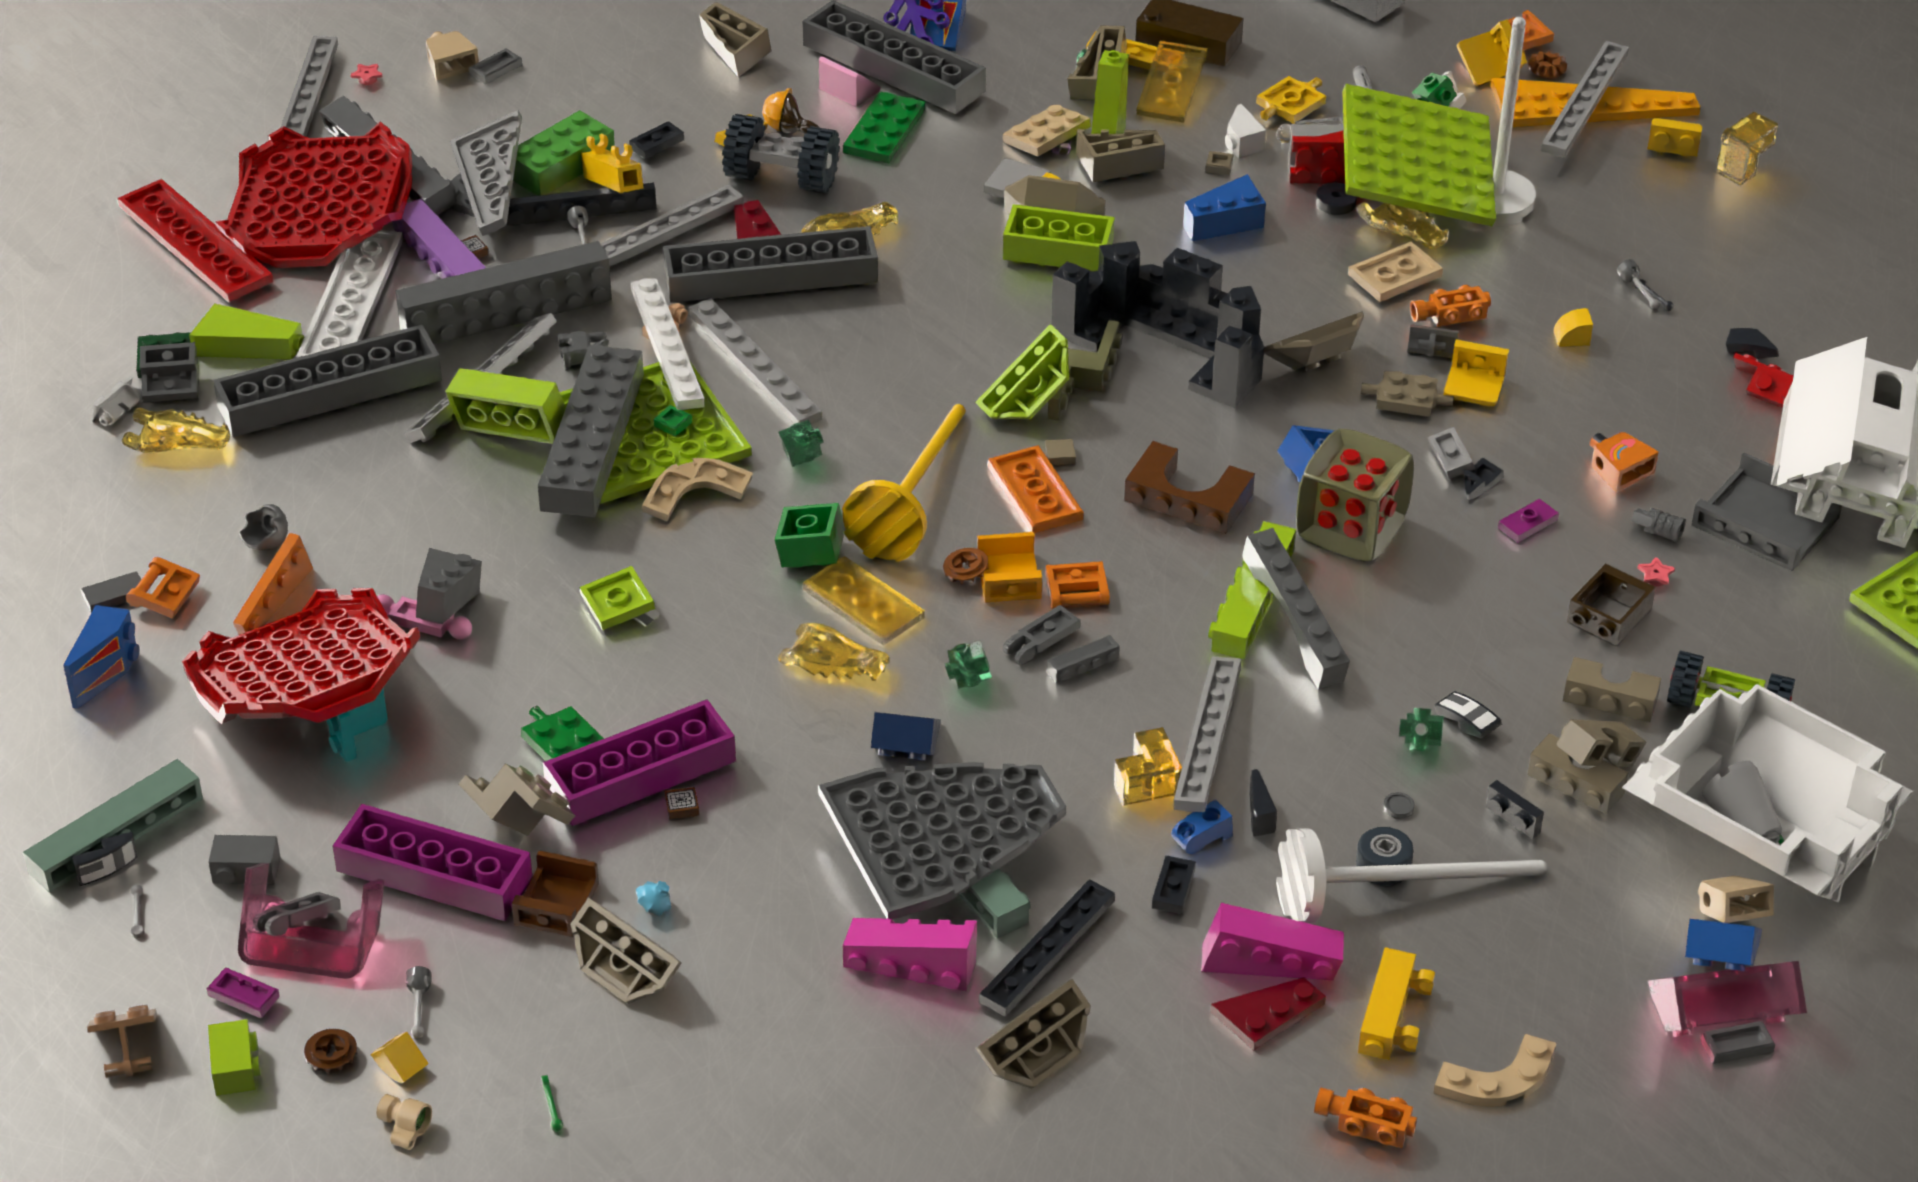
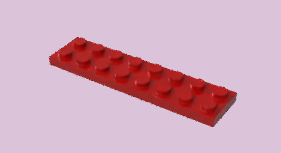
[117,179,274,302]

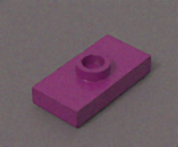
[1498,498,1559,543]
[206,967,280,1018]

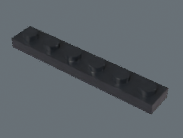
[506,182,657,226]
[979,879,1115,1017]

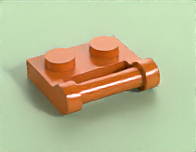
[126,557,200,619]
[1046,561,1110,609]

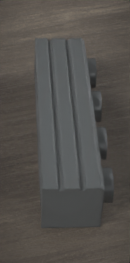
[1047,635,1120,683]

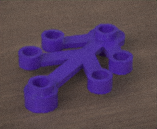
[883,0,950,45]

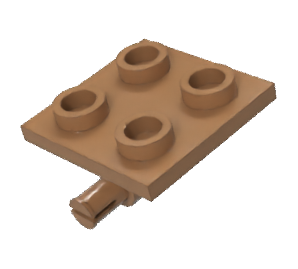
[87,1005,157,1078]

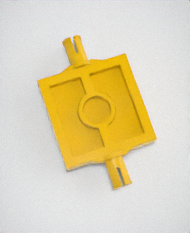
[1256,76,1326,124]

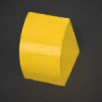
[1554,308,1593,347]
[370,1031,429,1083]

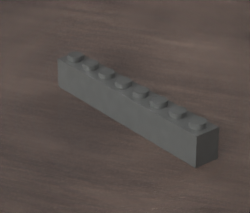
[319,95,457,215]

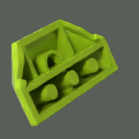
[975,324,1069,419]

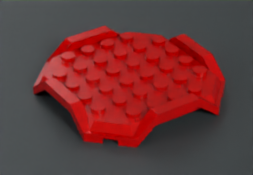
[215,121,412,268]
[182,588,420,724]

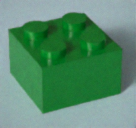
[774,503,845,568]

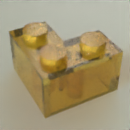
[1716,112,1778,186]
[1114,727,1182,806]

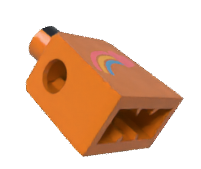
[1590,432,1659,493]

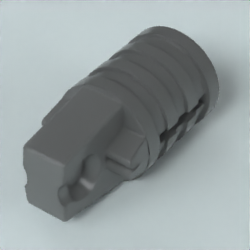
[1631,508,1686,542]

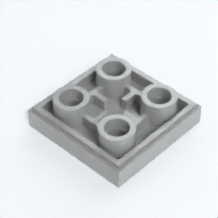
[984,158,1051,198]

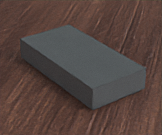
[469,48,522,85]
[81,571,147,613]
[1700,1021,1775,1064]

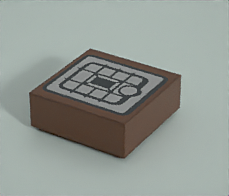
[461,235,489,259]
[664,787,700,820]

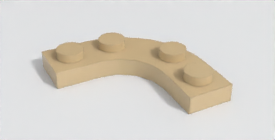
[642,458,753,522]
[1433,1034,1557,1107]

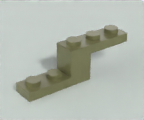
[1048,320,1123,420]

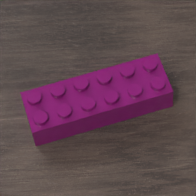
[543,699,736,826]
[332,804,533,921]

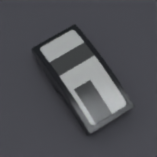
[1434,691,1502,738]
[73,832,138,886]

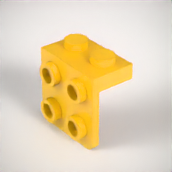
[1457,19,1527,86]
[1647,118,1702,157]
[1443,339,1509,406]

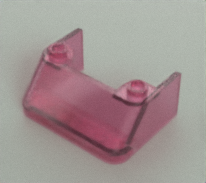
[237,863,385,979]
[1648,961,1807,1037]

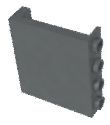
[1691,453,1842,571]

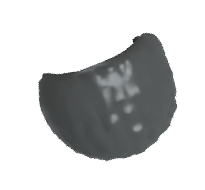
[240,504,288,550]

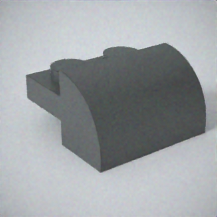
[140,342,199,403]

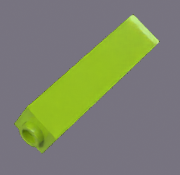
[1091,50,1129,134]
[189,303,304,360]

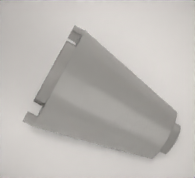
[1702,761,1782,844]

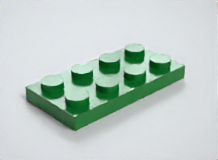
[842,92,925,164]

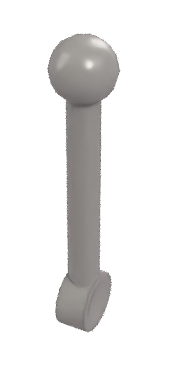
[131,884,145,938]

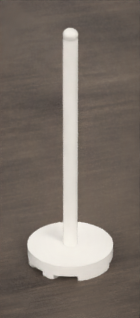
[1493,17,1536,226]
[1277,828,1548,924]

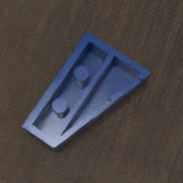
[1183,174,1266,242]

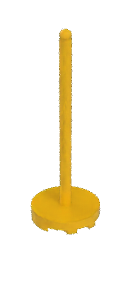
[842,404,966,562]

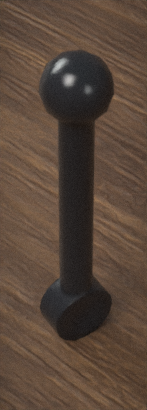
[1635,279,1674,311]

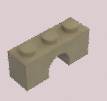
[1563,657,1662,722]
[1556,719,1647,767]
[1527,733,1629,815]

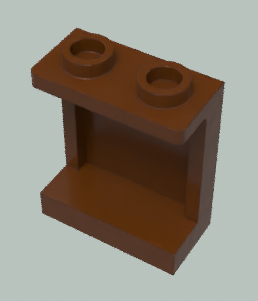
[511,851,599,938]

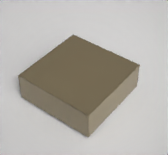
[1205,151,1234,176]
[1045,439,1076,465]

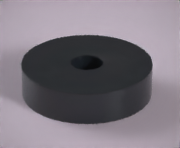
[1316,182,1357,215]

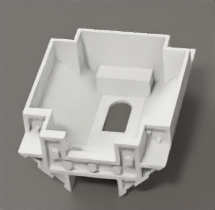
[1771,337,1918,548]
[1622,684,1913,902]

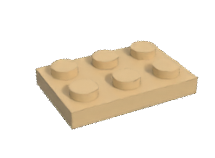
[1003,104,1091,156]
[1348,242,1443,302]

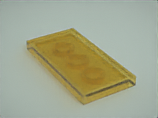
[1136,41,1207,123]
[803,556,925,646]

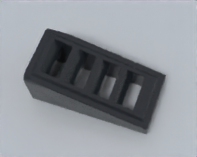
[1249,769,1277,837]

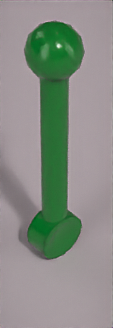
[541,1075,563,1132]

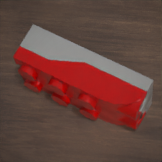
[1288,124,1345,184]

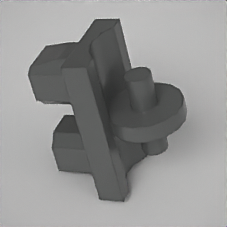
[1407,324,1459,358]

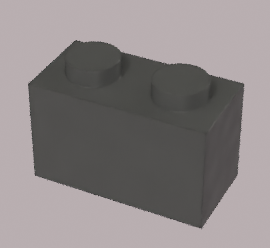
[208,835,281,885]

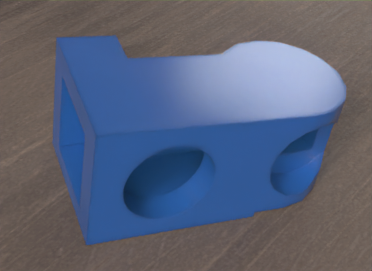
[1171,799,1233,854]

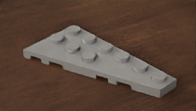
[450,110,522,236]

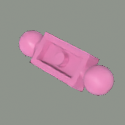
[377,594,472,640]

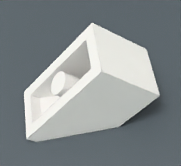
[1225,104,1266,158]

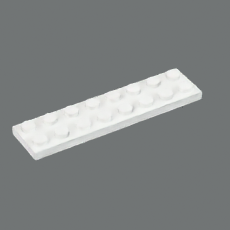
[296,230,403,358]

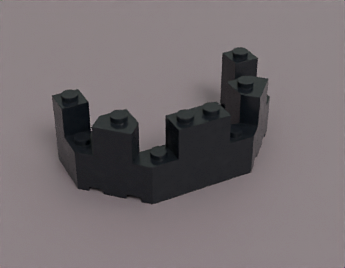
[1051,241,1264,408]

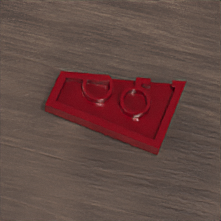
[734,200,782,239]
[1210,977,1326,1051]

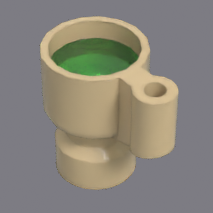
[376,1094,432,1150]

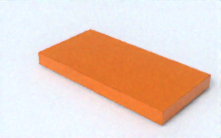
[988,445,1084,533]

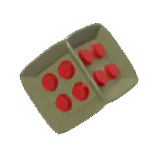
[1296,429,1414,562]

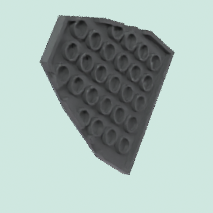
[818,762,1066,920]

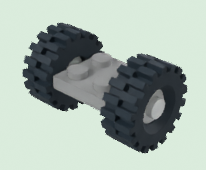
[722,114,840,193]

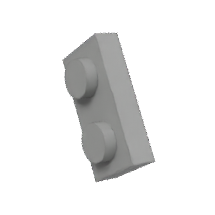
[1428,427,1475,479]

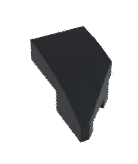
[1725,328,1779,359]
[1464,457,1504,500]

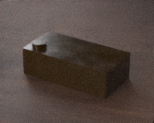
[1135,0,1244,67]

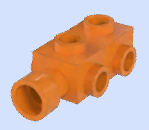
[1410,285,1491,327]
[1314,1087,1417,1148]

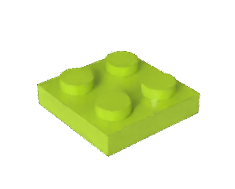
[579,566,656,631]

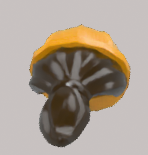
[762,88,819,134]

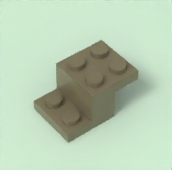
[458,763,575,836]

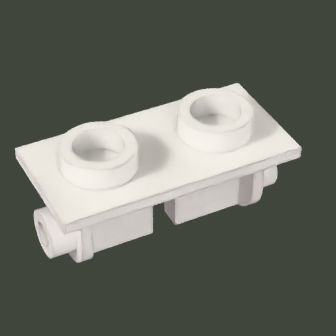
[91,376,142,426]

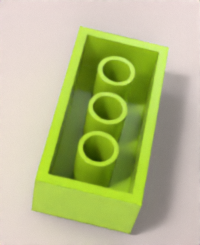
[1003,204,1115,272]
[445,368,566,444]

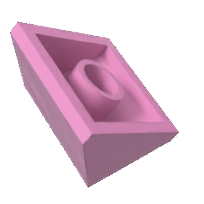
[819,56,881,107]

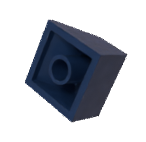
[871,712,941,760]

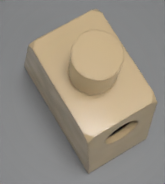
[426,31,479,81]
[1698,876,1774,923]

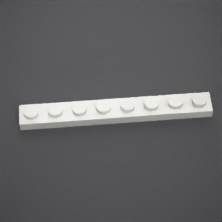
[631,278,704,410]

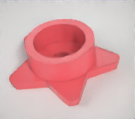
[351,64,383,85]
[1637,558,1675,586]

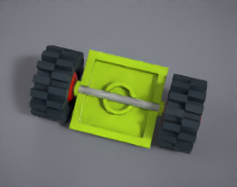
[1667,650,1795,708]

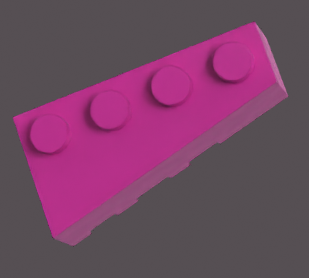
[1201,903,1344,981]
[843,918,977,992]

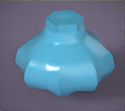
[636,881,672,916]

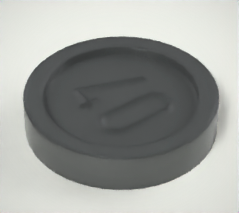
[1383,792,1415,819]

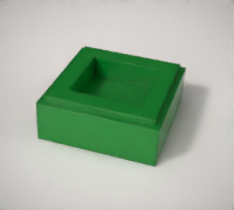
[653,405,692,437]

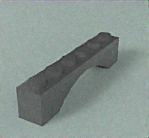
[1242,528,1350,689]

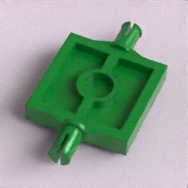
[521,705,604,761]

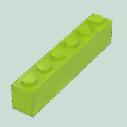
[1208,521,1296,660]

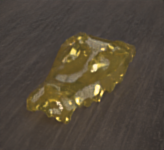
[801,202,898,238]
[1356,202,1449,250]
[122,408,230,453]
[778,623,890,681]

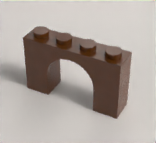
[1124,441,1255,534]

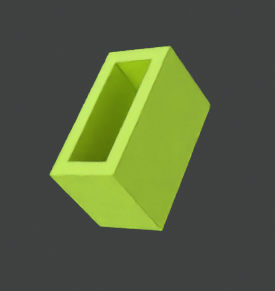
[208,1019,261,1096]

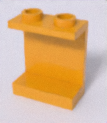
[977,532,1042,603]

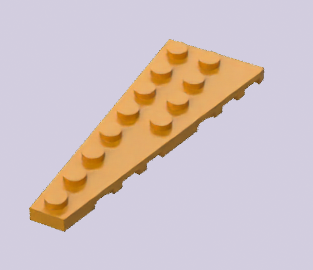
[1490,78,1701,127]

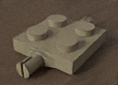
[1360,371,1454,417]

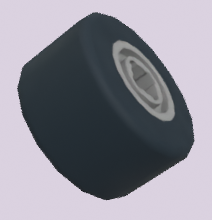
[1356,827,1414,886]

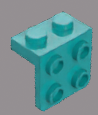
[326,689,388,763]

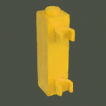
[581,134,644,193]
[1358,947,1435,1060]

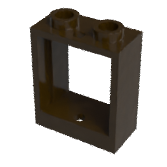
[1567,563,1656,646]

